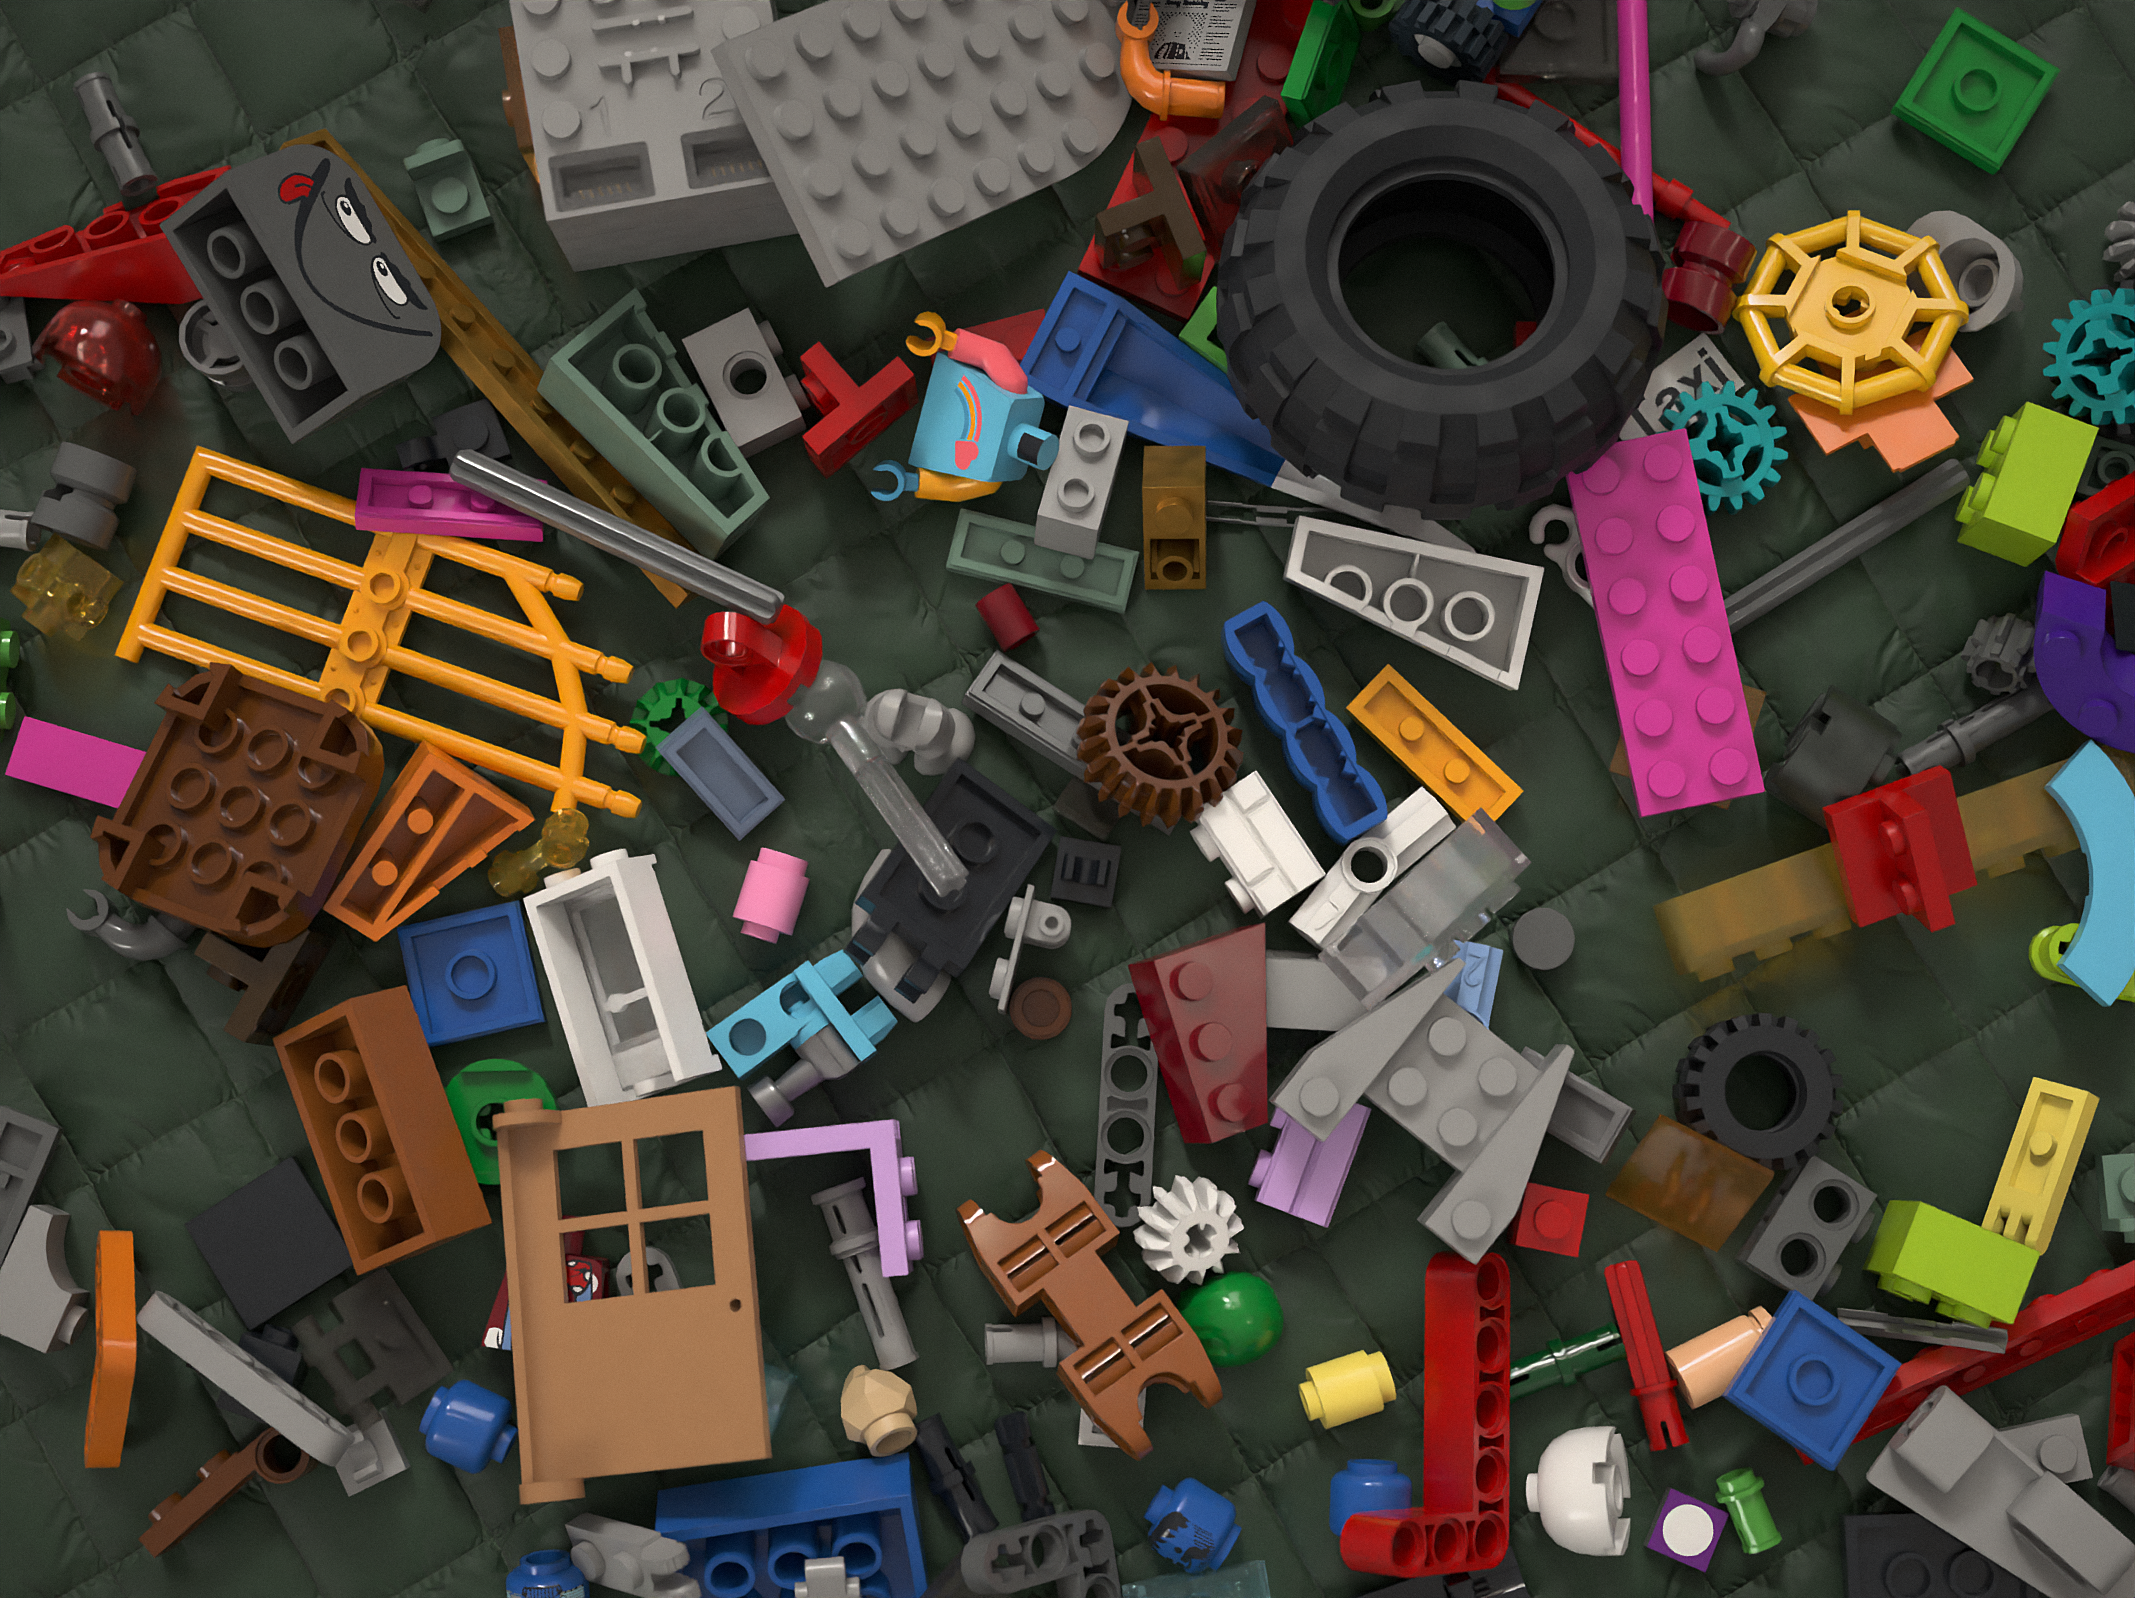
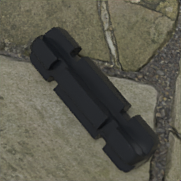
[994,1411,1056,1537]

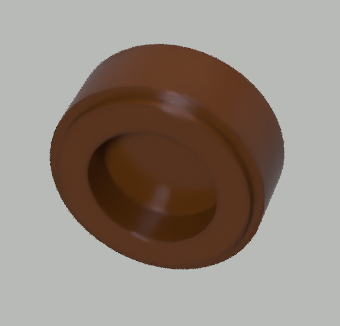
[1010,977,1072,1040]

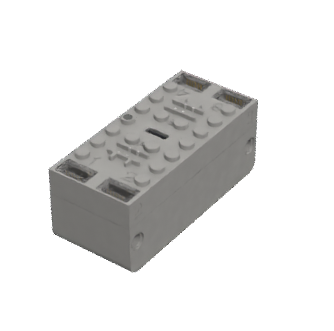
[509,0,799,272]

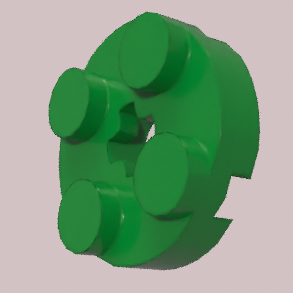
[444,1059,560,1185]

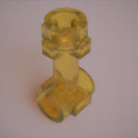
[488,808,589,897]

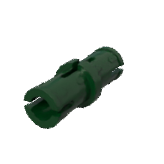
[1510,1321,1627,1405]

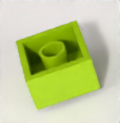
[1955,401,2099,567]
[1862,1200,2041,1330]

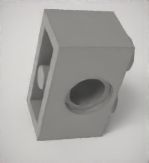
[682,308,810,459]
[1034,405,1129,560]

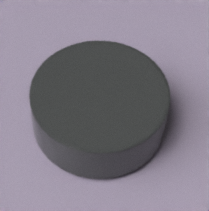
[1510,908,1575,971]

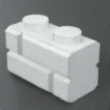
[1190,770,1326,919]

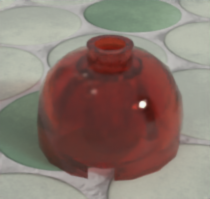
[31,299,163,415]

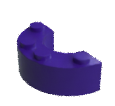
[2033,571,2135,753]

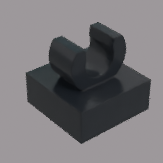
[1050,836,1122,909]

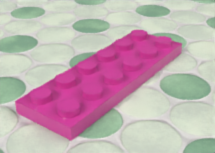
[1566,428,1765,818]

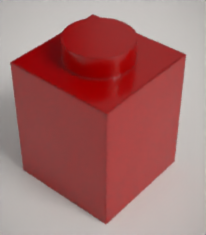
[1505,1182,1589,1257]

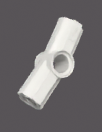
[1287,787,1456,956]

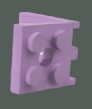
[744,1119,924,1277]

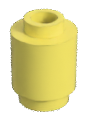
[1298,1350,1396,1429]

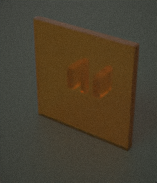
[1605,1114,1774,1252]

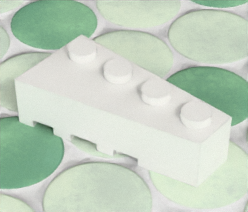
[1283,515,1544,690]

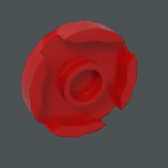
[700,604,822,725]

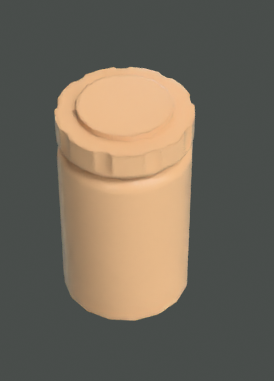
[1664,1306,1772,1409]

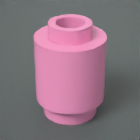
[733,848,810,944]

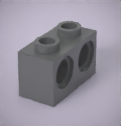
[1734,1155,1877,1301]

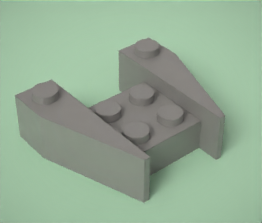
[1269,958,1575,1265]

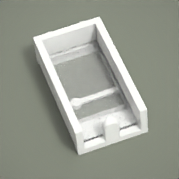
[523,849,722,1107]

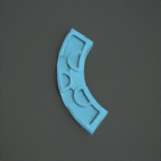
[2044,740,2135,1007]

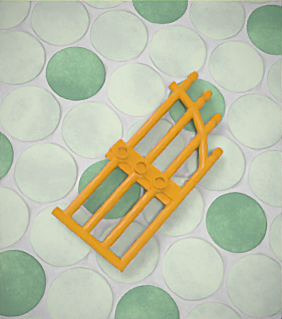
[115,445,647,819]

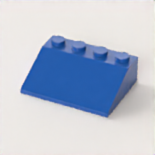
[655,1452,932,1598]

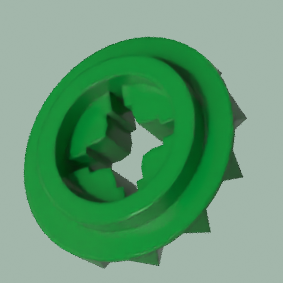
[629,677,729,777]

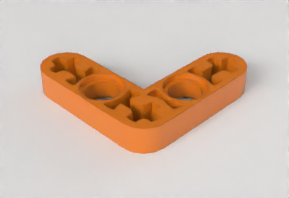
[84,1230,136,1468]

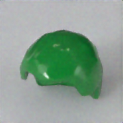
[1176,1271,1284,1368]

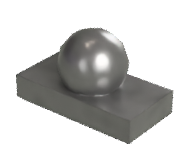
[1520,1046,1637,1165]

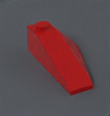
[0,165,232,304]

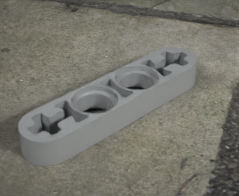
[136,1291,355,1467]

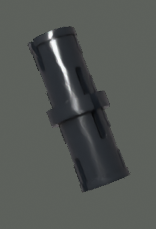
[911,1412,1000,1544]

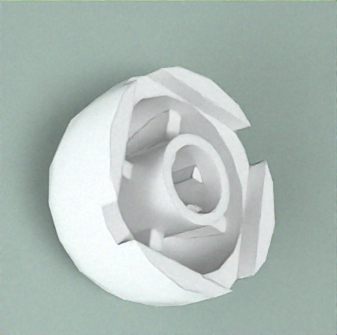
[1526,1426,1631,1556]

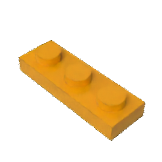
[1344,664,1523,838]

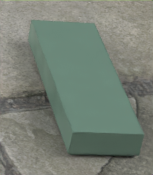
[946,508,1139,614]

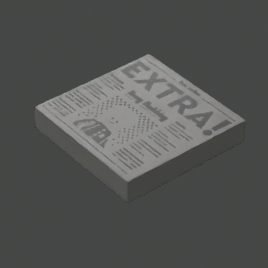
[1119,0,1257,81]

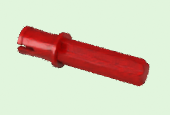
[1603,1260,1690,1451]

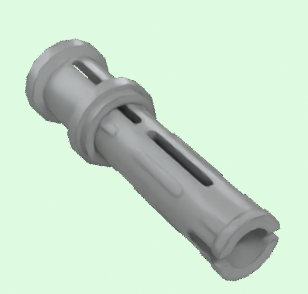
[810,1177,919,1371]

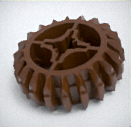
[1076,662,1244,829]

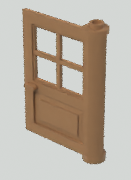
[492,1086,772,1505]

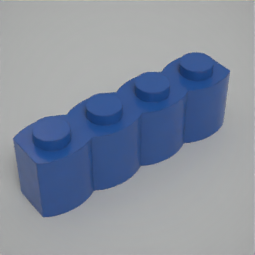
[1221,601,1388,847]

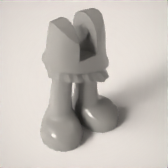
[861,689,976,776]

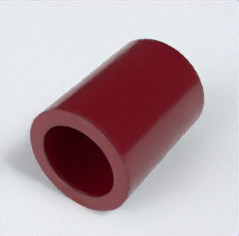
[975,583,1040,653]

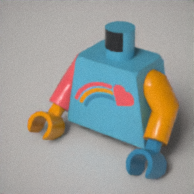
[871,311,1059,502]

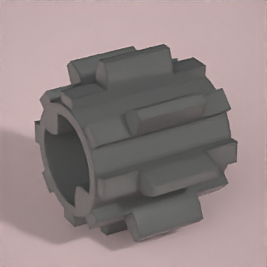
[1961,613,2036,695]

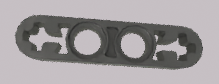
[1094,983,1158,1227]

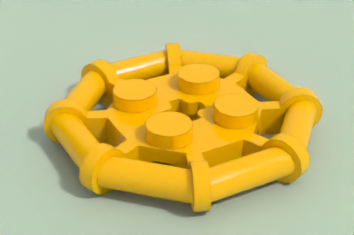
[1732,210,1969,415]

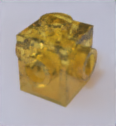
[9,532,124,642]

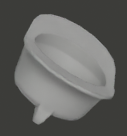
[1896,210,2025,332]

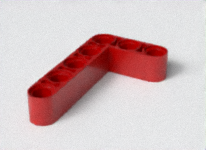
[1340,1250,1510,1578]

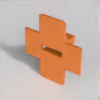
[1788,308,1974,473]

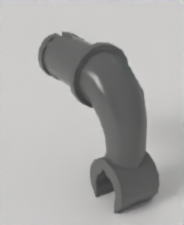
[66,889,198,961]

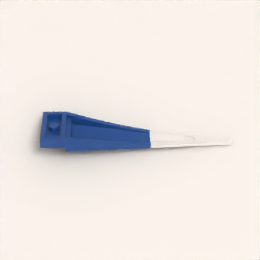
[1020,271,1476,553]

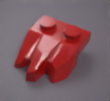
[2055,471,2135,635]

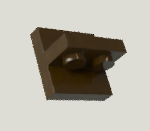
[1094,136,1207,291]
[194,925,337,1047]

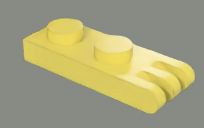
[1981,1077,2100,1255]

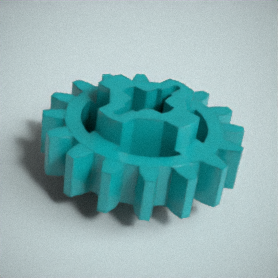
[2043,288,2135,425]
[1655,380,1788,516]

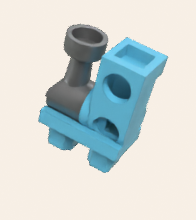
[706,949,898,1127]

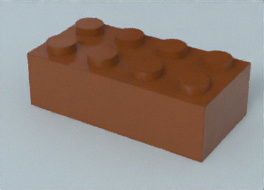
[272,985,492,1276]

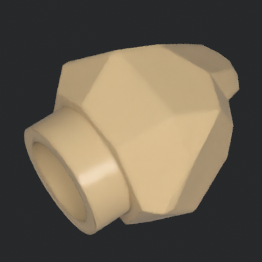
[841,1365,917,1457]

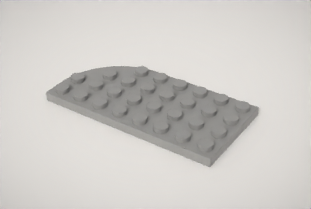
[710,0,1135,288]

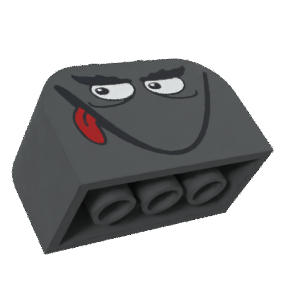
[160,144,441,444]

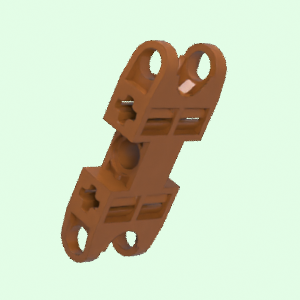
[955,1150,1223,1461]

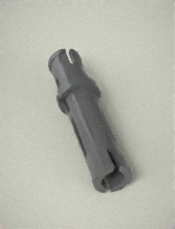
[1894,676,2055,779]

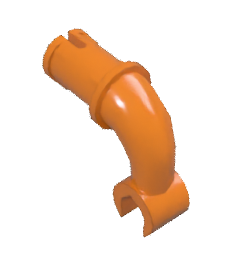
[1115,1,1225,121]

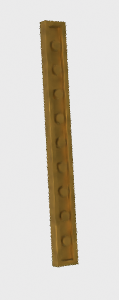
[280,128,704,609]

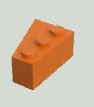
[322,739,535,942]

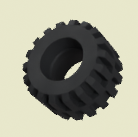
[1672,1013,1844,1172]

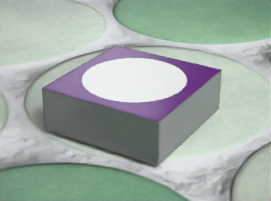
[1643,1486,1729,1572]

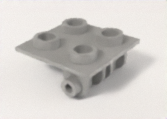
[989,884,1071,1015]

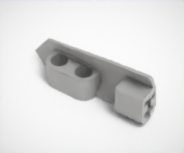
[1866,1385,2135,1598]

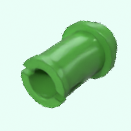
[1715,1467,1782,1554]

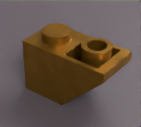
[1142,446,1206,589]

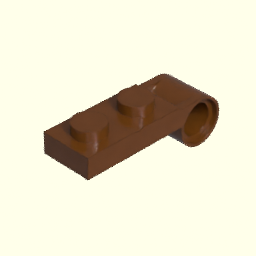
[138,1427,320,1558]

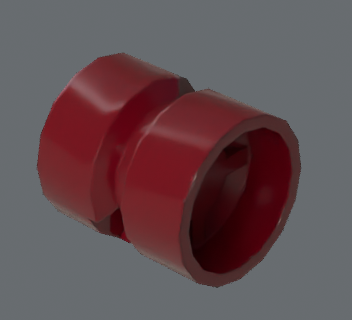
[1662,221,1757,335]

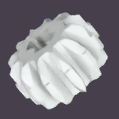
[1133,1175,1244,1285]

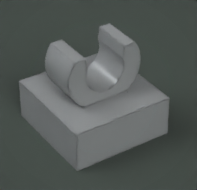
[335,1410,411,1497]

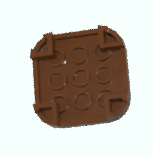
[90,662,385,948]

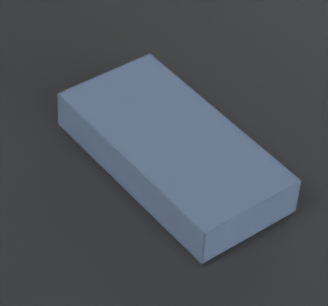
[655,706,785,841]

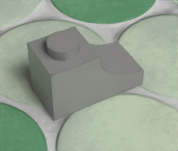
[0,1204,90,1353]

